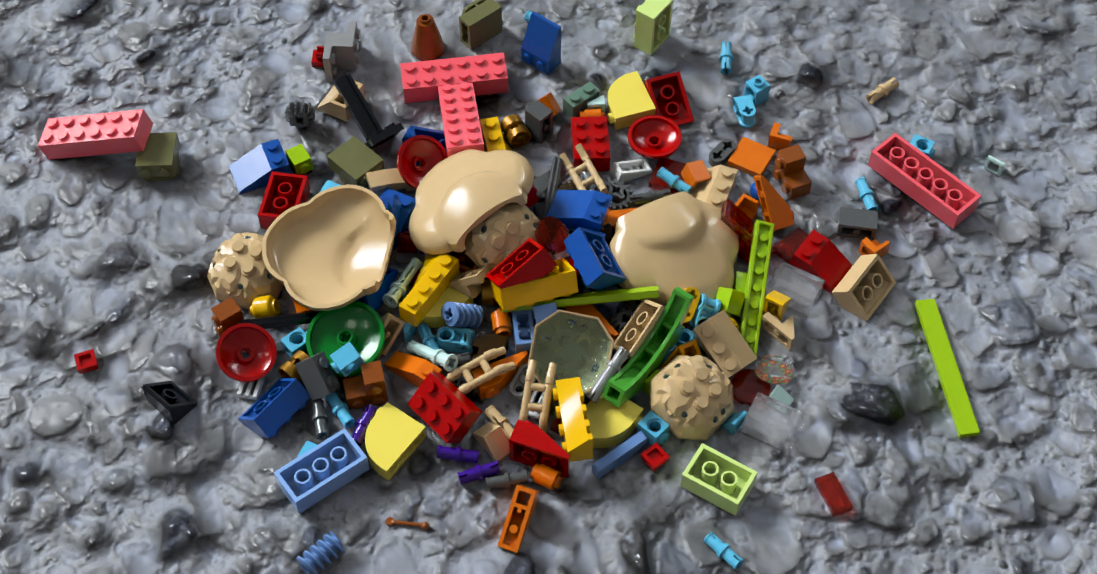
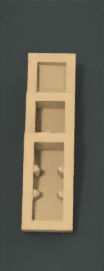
[366,168,416,192]

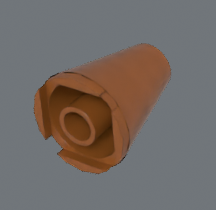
[411,14,445,61]

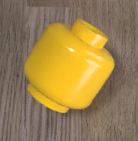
[250,295,280,318]

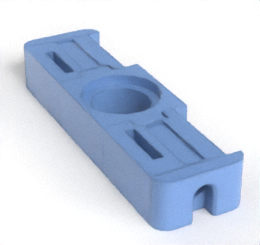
[592,431,648,480]

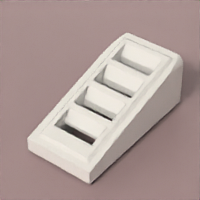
[610,159,652,182]

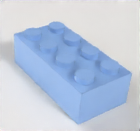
[274,428,370,514]

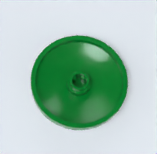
[306,301,386,377]

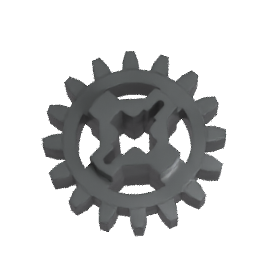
[595,177,634,211]

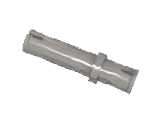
[586,346,631,404]

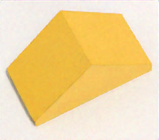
[762,290,791,322]

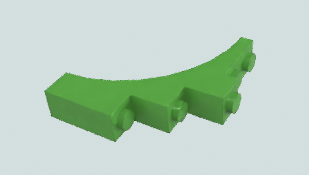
[602,287,694,407]

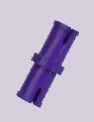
[351,405,378,446]
[437,445,479,463]
[457,460,501,485]

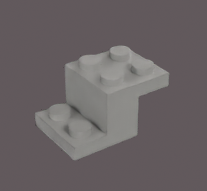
[322,21,362,83]

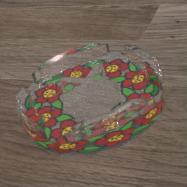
[754,355,795,384]

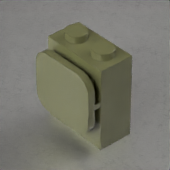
[459,0,503,50]
[135,132,180,181]
[327,136,385,188]

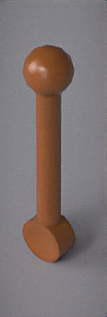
[386,517,429,530]

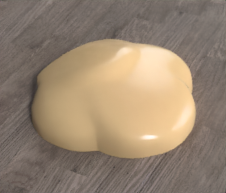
[409,149,534,254]
[262,184,396,311]
[609,191,739,316]

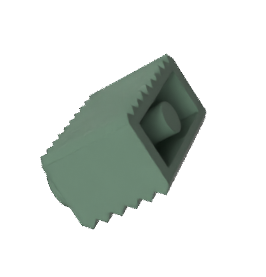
[562,82,600,119]

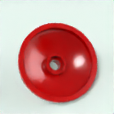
[628,115,682,159]
[397,135,448,189]
[216,323,277,382]

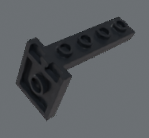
[332,72,404,150]

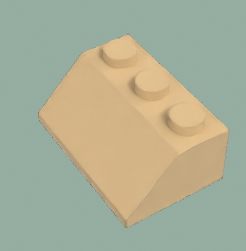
[692,164,738,213]
[832,254,897,321]
[613,299,665,359]
[691,310,758,378]

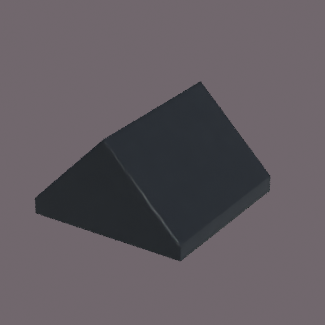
[142,381,198,425]

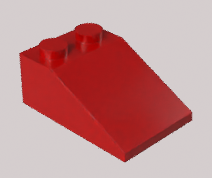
[644,71,694,126]
[789,229,853,295]
[485,238,557,289]
[509,419,570,478]

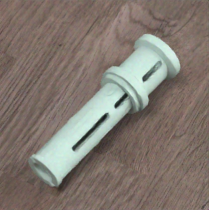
[382,258,422,308]
[407,340,458,372]

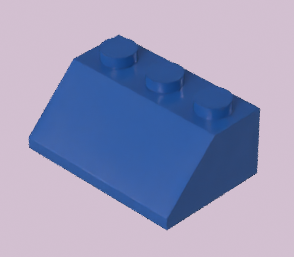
[563,227,626,290]
[238,378,310,438]

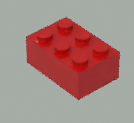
[571,116,610,172]
[258,172,311,229]
[407,372,482,444]

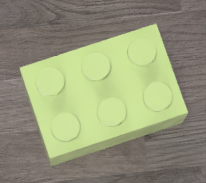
[634,0,673,55]
[680,443,758,516]

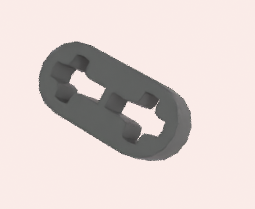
[708,139,736,167]

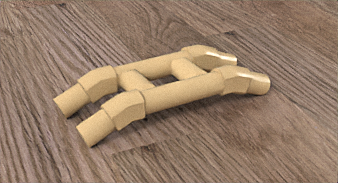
[559,143,608,194]
[446,347,515,395]
[519,359,557,433]

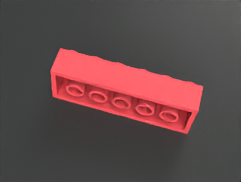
[400,52,509,103]
[438,82,484,157]
[38,109,153,160]
[868,133,982,229]

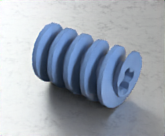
[441,301,483,329]
[296,531,345,574]

